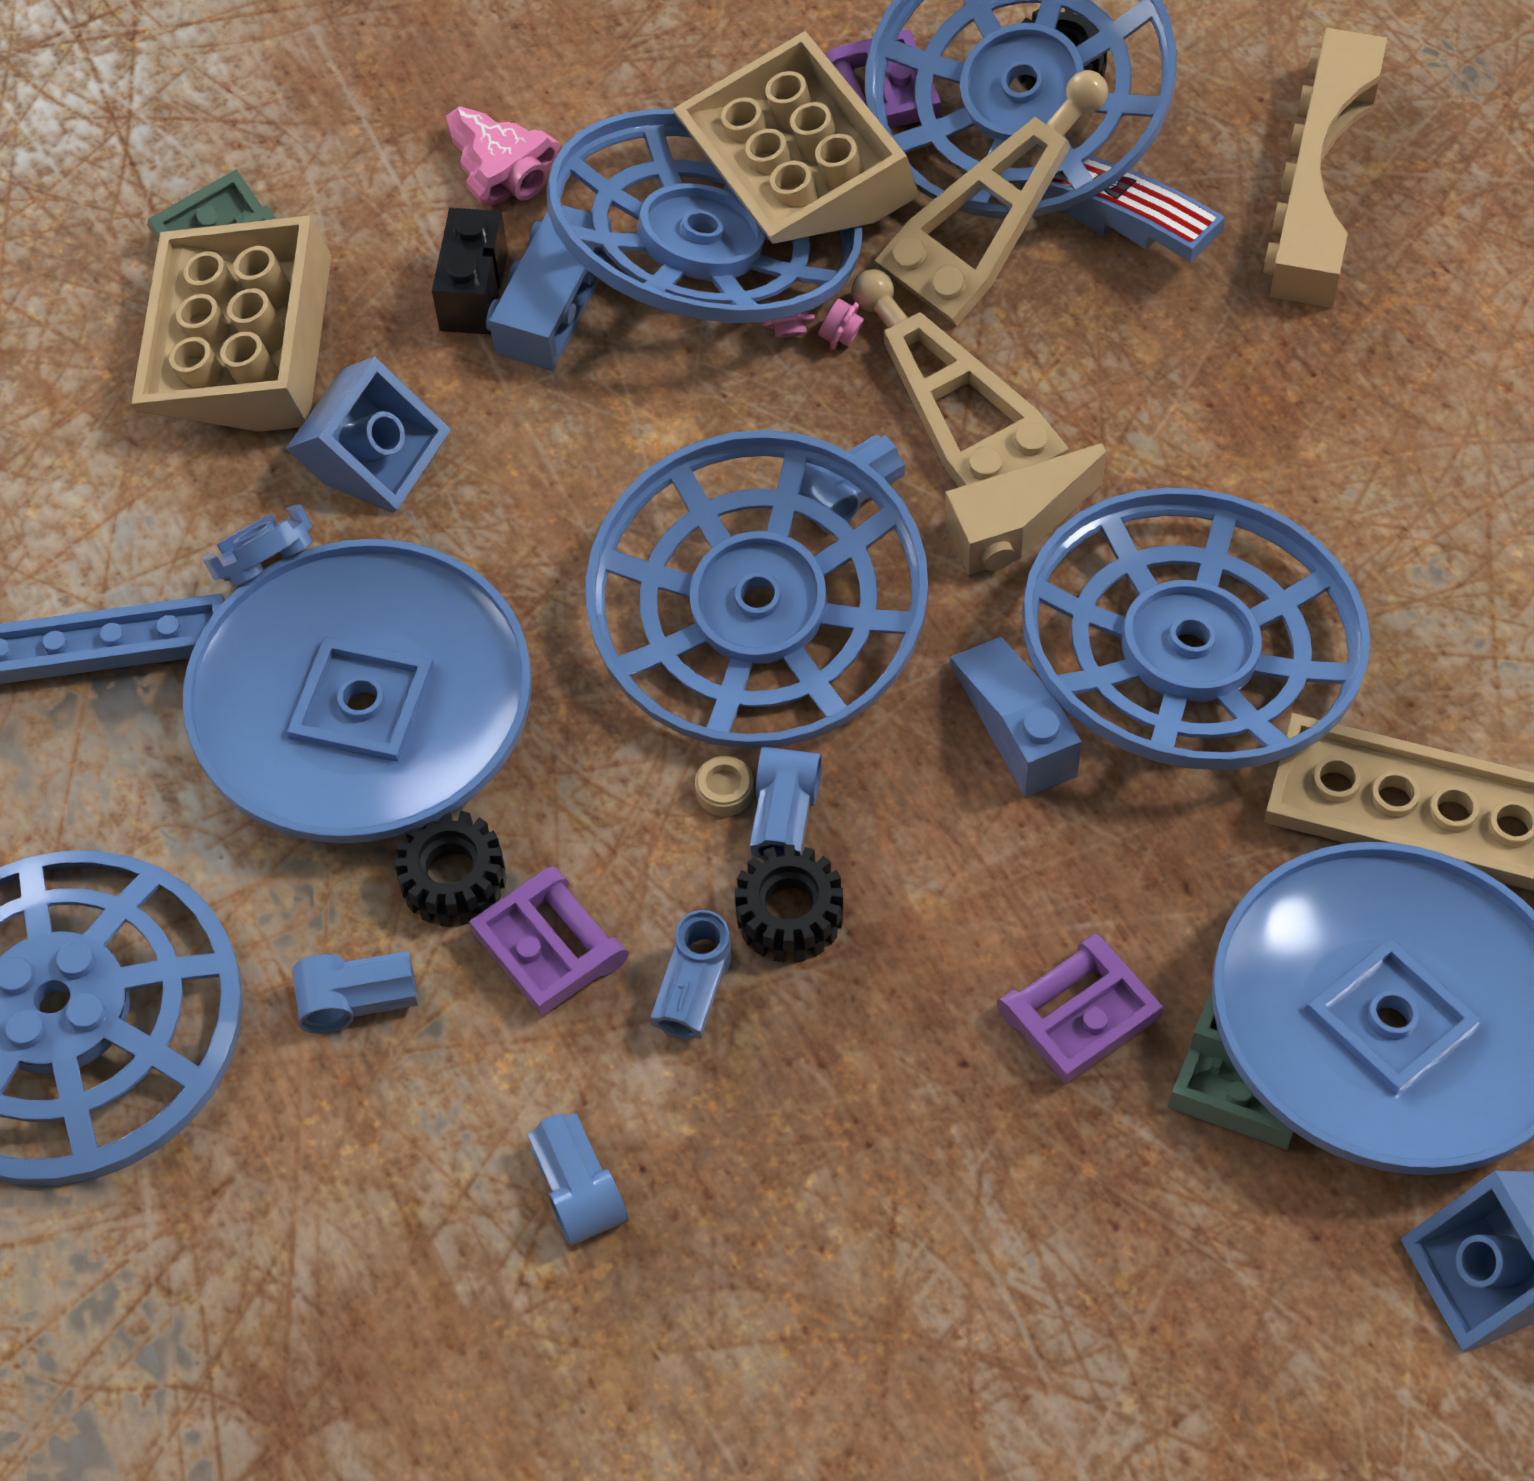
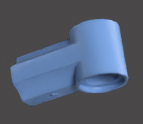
[799,434,905,533]
[750,747,822,861]
[650,910,732,1040]
[293,951,418,1034]
[527,1113,629,1246]

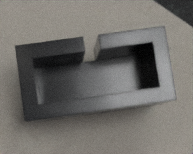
[432,208,508,335]

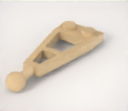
[874,70,1108,327]
[851,269,1069,487]

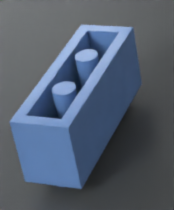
[486,205,612,371]

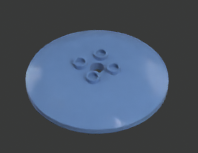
[183,539,532,843]
[1212,842,1534,1175]

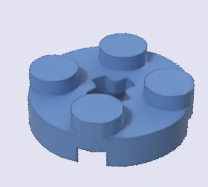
[202,504,313,586]

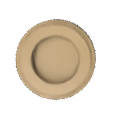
[695,756,754,817]

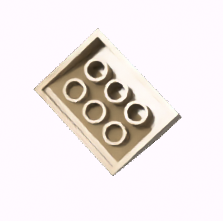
[673,31,919,244]
[131,215,332,432]

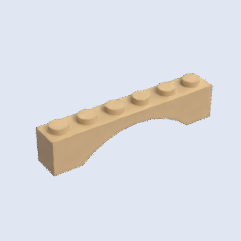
[1263,28,1387,308]

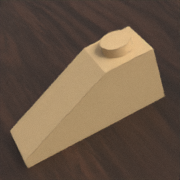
[944,443,1106,575]

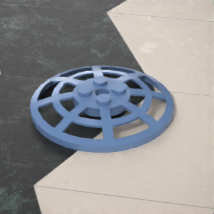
[865,0,1177,219]
[546,109,863,323]
[586,430,929,749]
[1022,487,1370,770]
[0,851,244,1186]

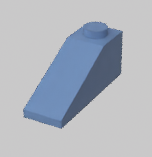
[949,637,1081,798]

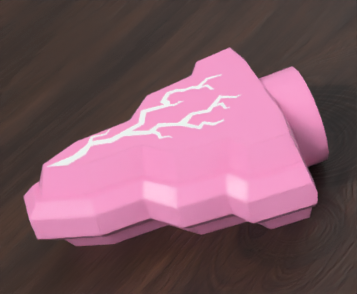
[446,106,561,207]

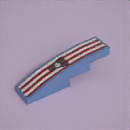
[1021,156,1225,263]

